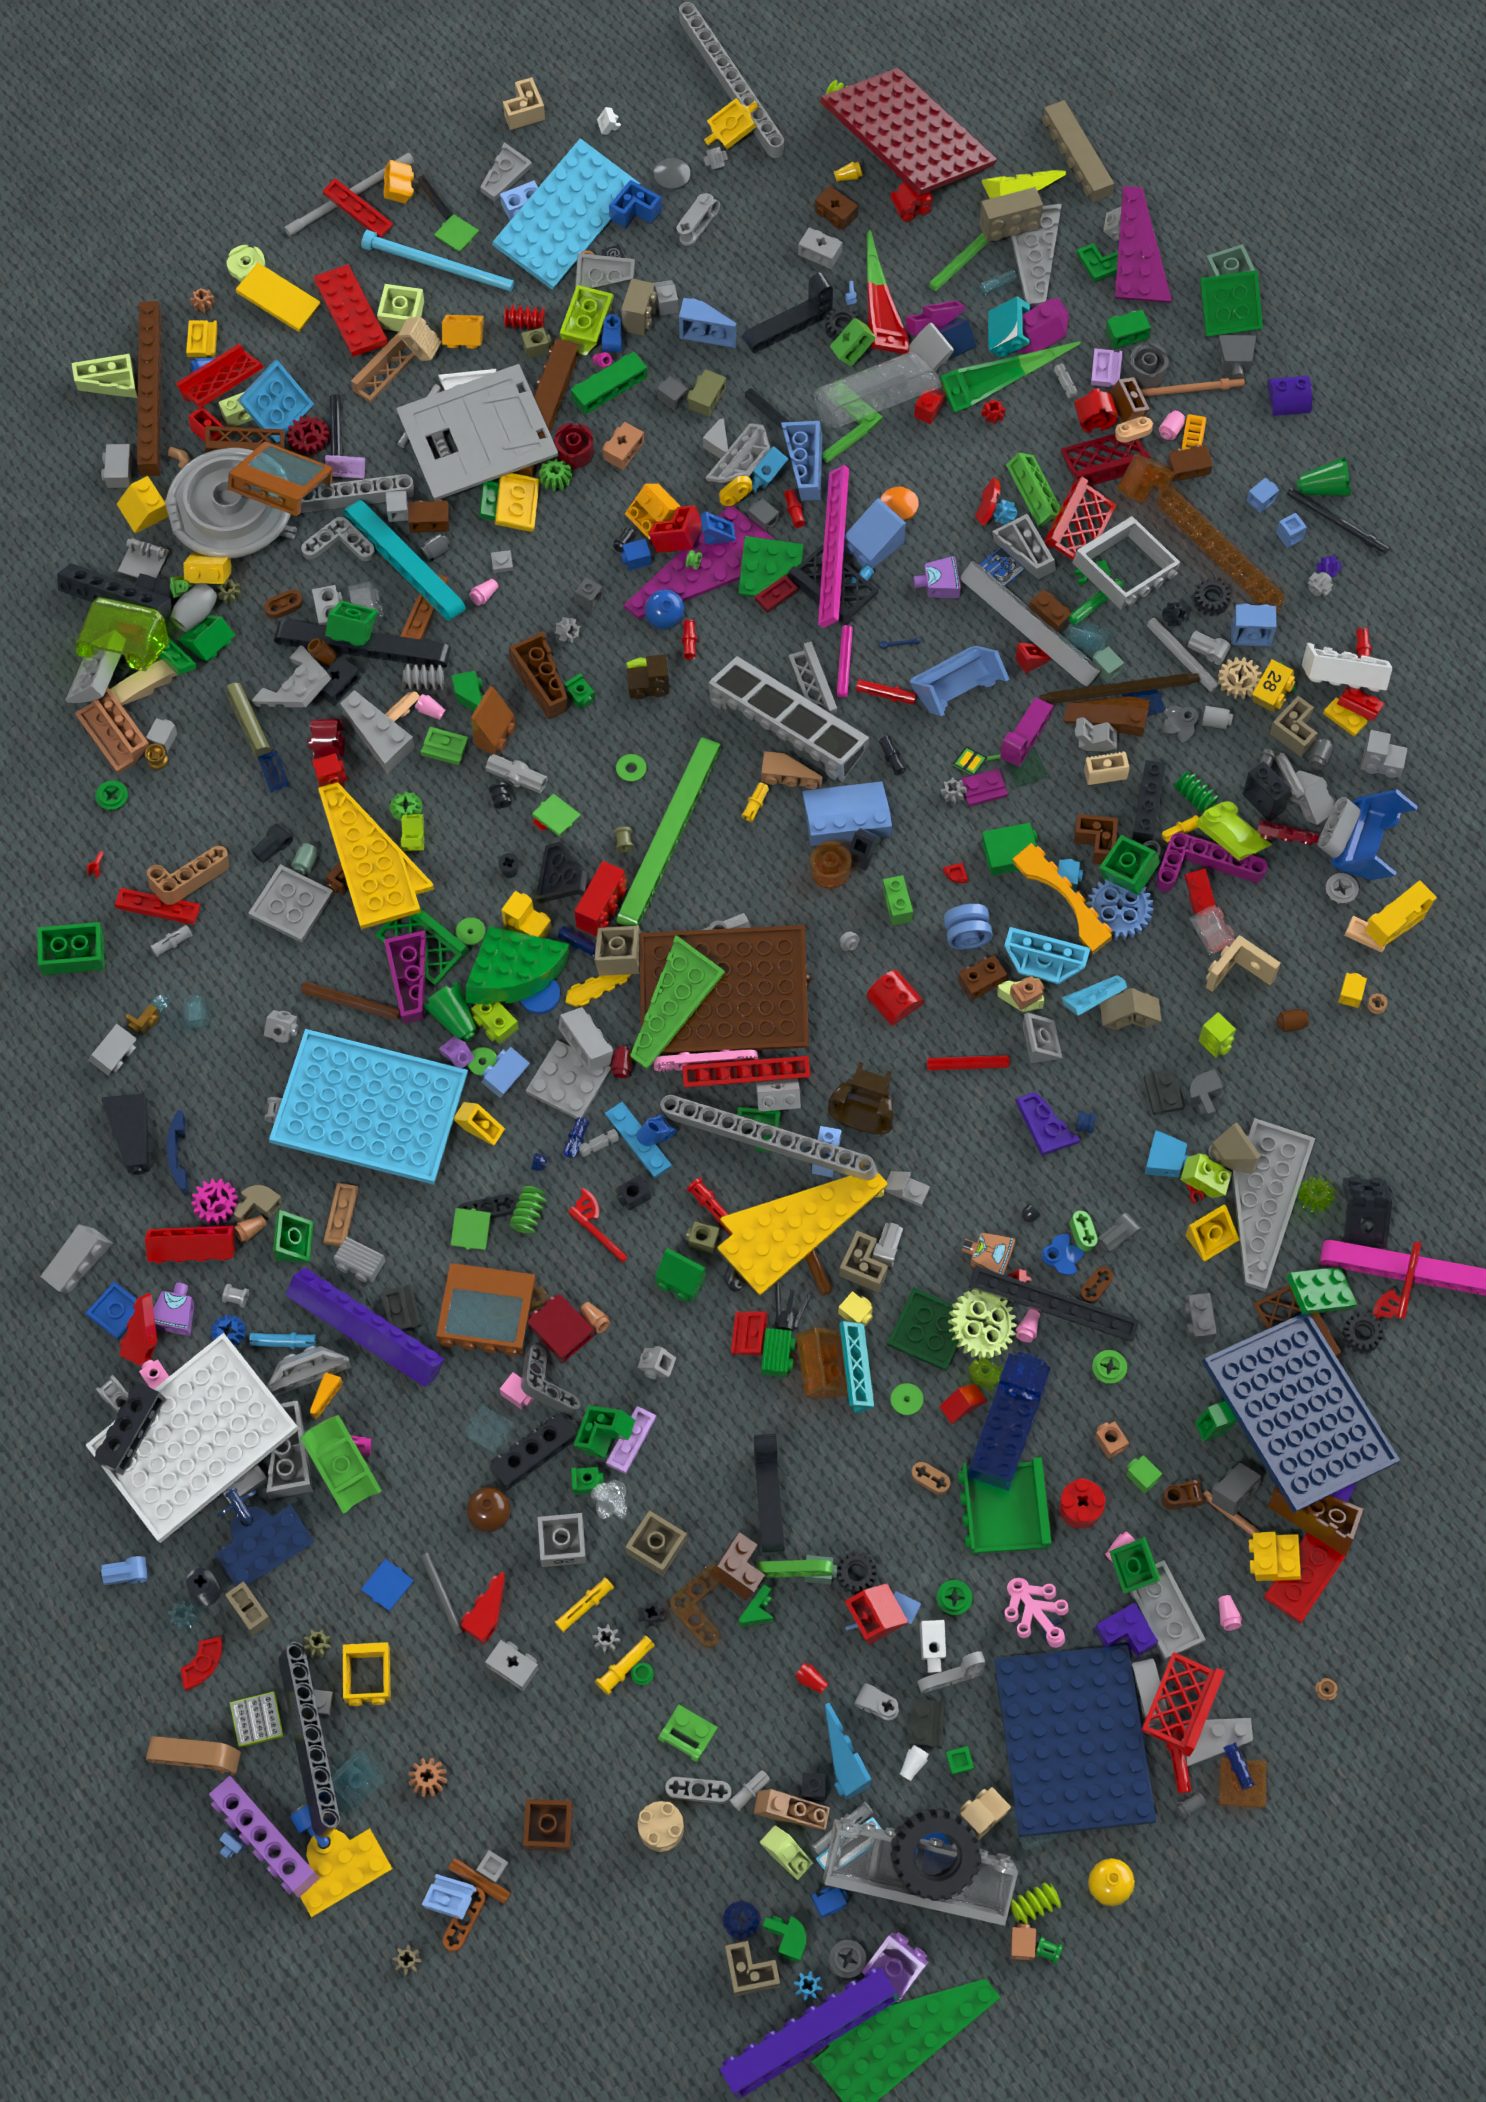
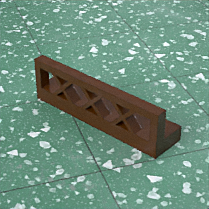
[205,426,284,454]

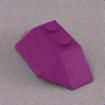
[1014,298,1069,354]

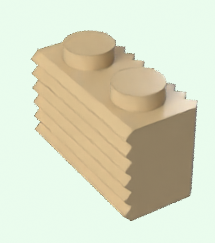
[398,317,441,361]
[1084,751,1129,785]

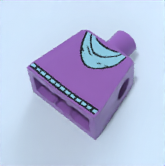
[913,556,961,598]
[153,1283,194,1336]

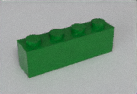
[571,352,648,415]

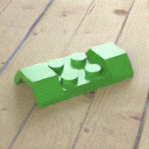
[300,1415,382,1514]

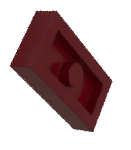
[755,575,798,613]

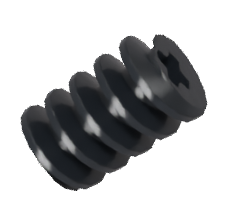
[186,1568,221,1606]

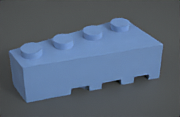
[781,421,822,501]

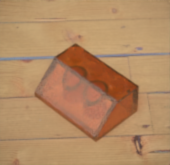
[796,1327,848,1399]

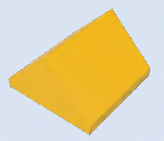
[1185,1205,1239,1262]

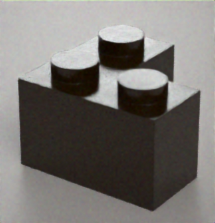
[626,654,669,700]

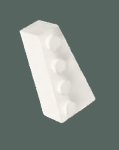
[1302,643,1392,692]

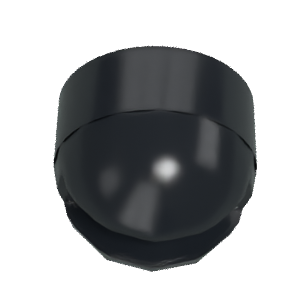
[1022,1204,1041,1222]

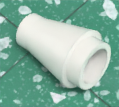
[899,1745,929,1781]

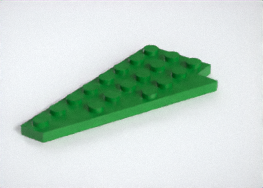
[811,1979,1001,2102]

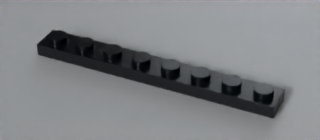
[969,1266,1139,1342]

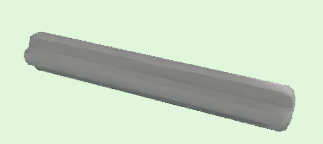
[1275,753,1304,798]

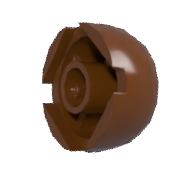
[467,1487,511,1532]

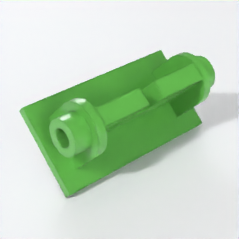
[170,575,198,598]

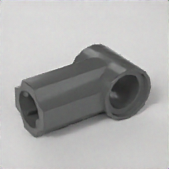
[1098,1212,1142,1254]

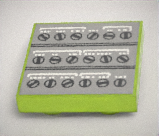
[230,1692,284,1748]

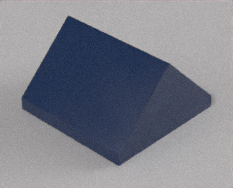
[938,318,976,360]

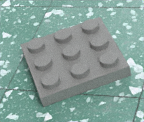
[248,864,334,943]
[526,1040,611,1121]

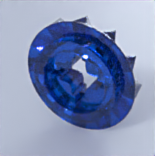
[723,1900,760,1939]

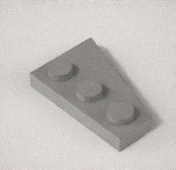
[480,142,532,202]
[575,253,635,289]

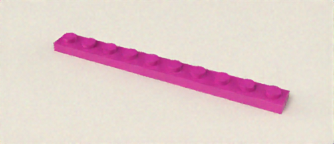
[818,465,849,628]

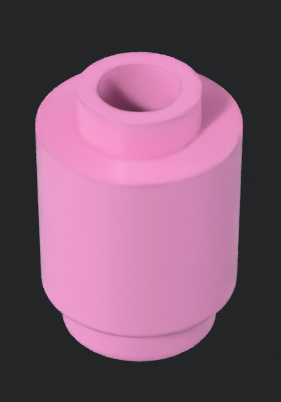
[1159,411,1185,440]

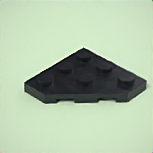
[535,842,588,903]

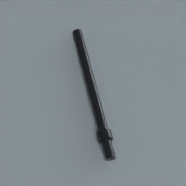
[1287,488,1390,554]

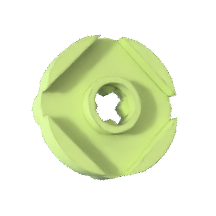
[227,245,265,282]

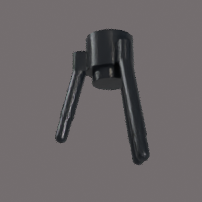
[775,1282,811,1332]

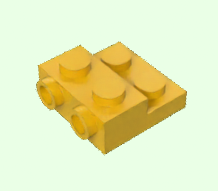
[1249,1532,1301,1581]

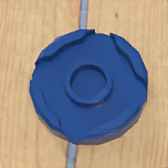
[520,979,560,1014]

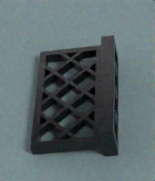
[788,545,879,625]

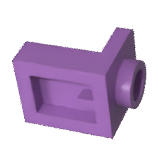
[439,1036,474,1069]

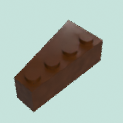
[508,631,567,719]
[1267,1485,1363,1556]

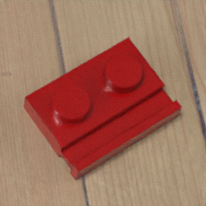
[1337,686,1384,721]
[731,1311,768,1356]

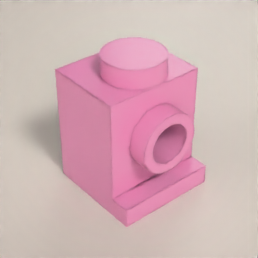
[139,1359,169,1389]

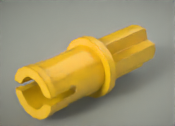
[741,782,769,822]
[1161,815,1199,843]

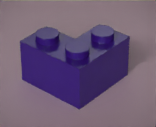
[1094,1603,1158,1658]

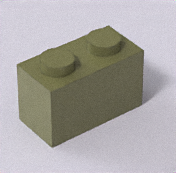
[687,369,726,417]

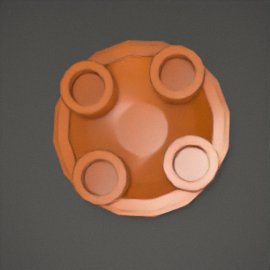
[880,487,919,520]

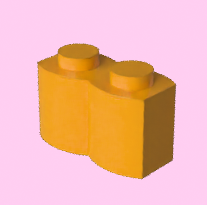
[384,160,414,204]

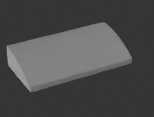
[66,630,127,703]

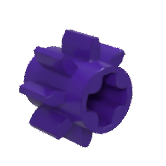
[1316,556,1341,577]

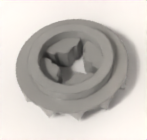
[1326,873,1359,905]

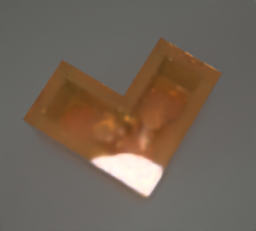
[1117,453,1175,503]

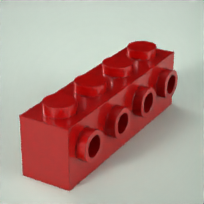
[145,1226,235,1263]

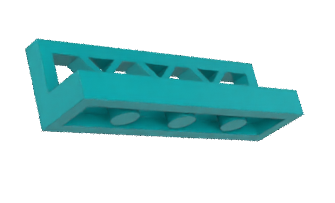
[839,1321,874,1413]

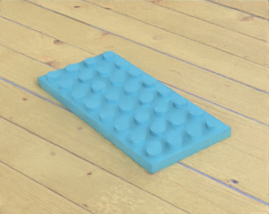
[492,139,640,290]

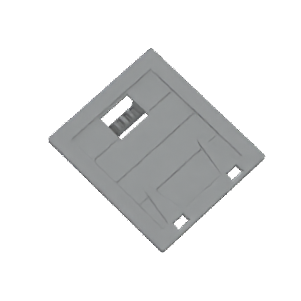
[397,364,558,500]

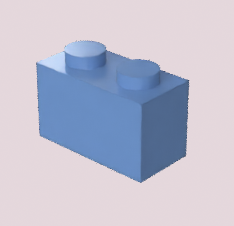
[481,1047,530,1098]

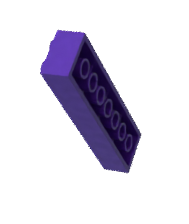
[719,1968,900,2100]

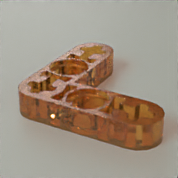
[670,1564,721,1648]

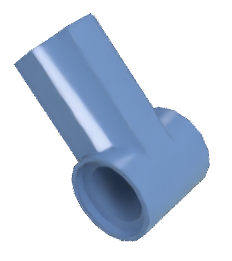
[101,1556,148,1585]

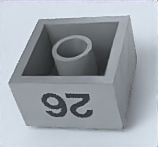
[538,1513,586,1567]

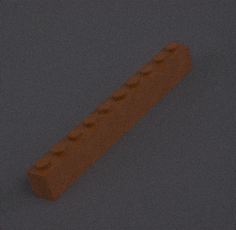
[137,301,162,477]

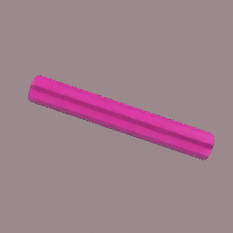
[837,625,853,698]

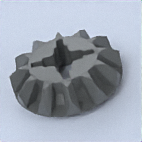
[829,1940,866,1979]

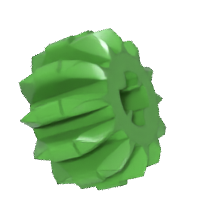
[539,458,572,492]

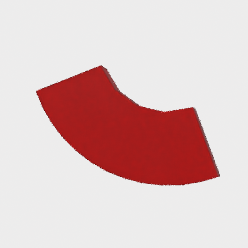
[975,477,1000,526]
[180,1636,223,1691]

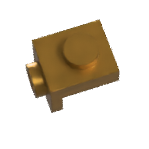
[125,1004,160,1035]

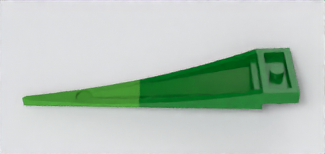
[939,341,1081,413]

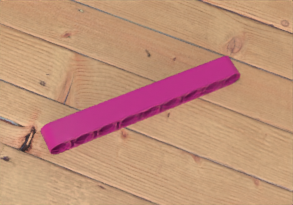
[1320,1240,1486,1296]

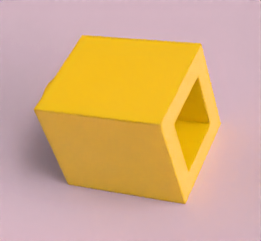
[1338,973,1367,1008]

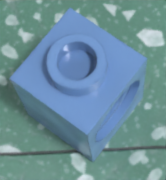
[1247,478,1279,513]
[1276,513,1307,548]

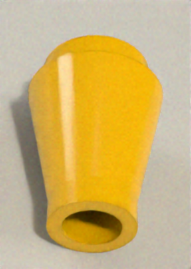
[834,161,862,182]

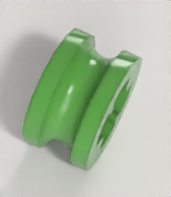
[686,550,702,570]

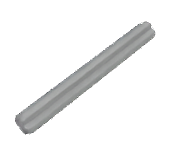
[1147,618,1219,692]

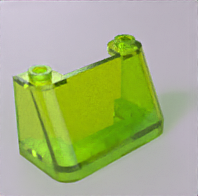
[75,597,169,672]

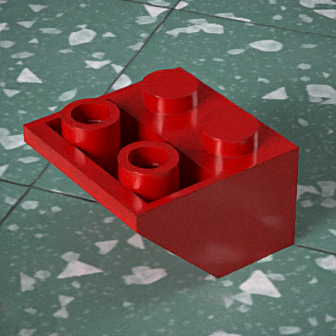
[845,1584,909,1645]

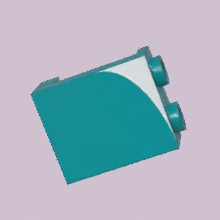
[988,297,1030,357]

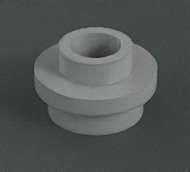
[840,931,860,951]

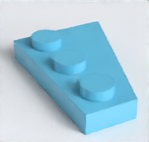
[1062,975,1127,1016]

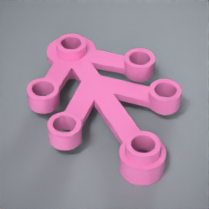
[1005,1578,1069,1648]

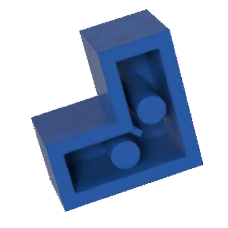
[609,180,662,228]

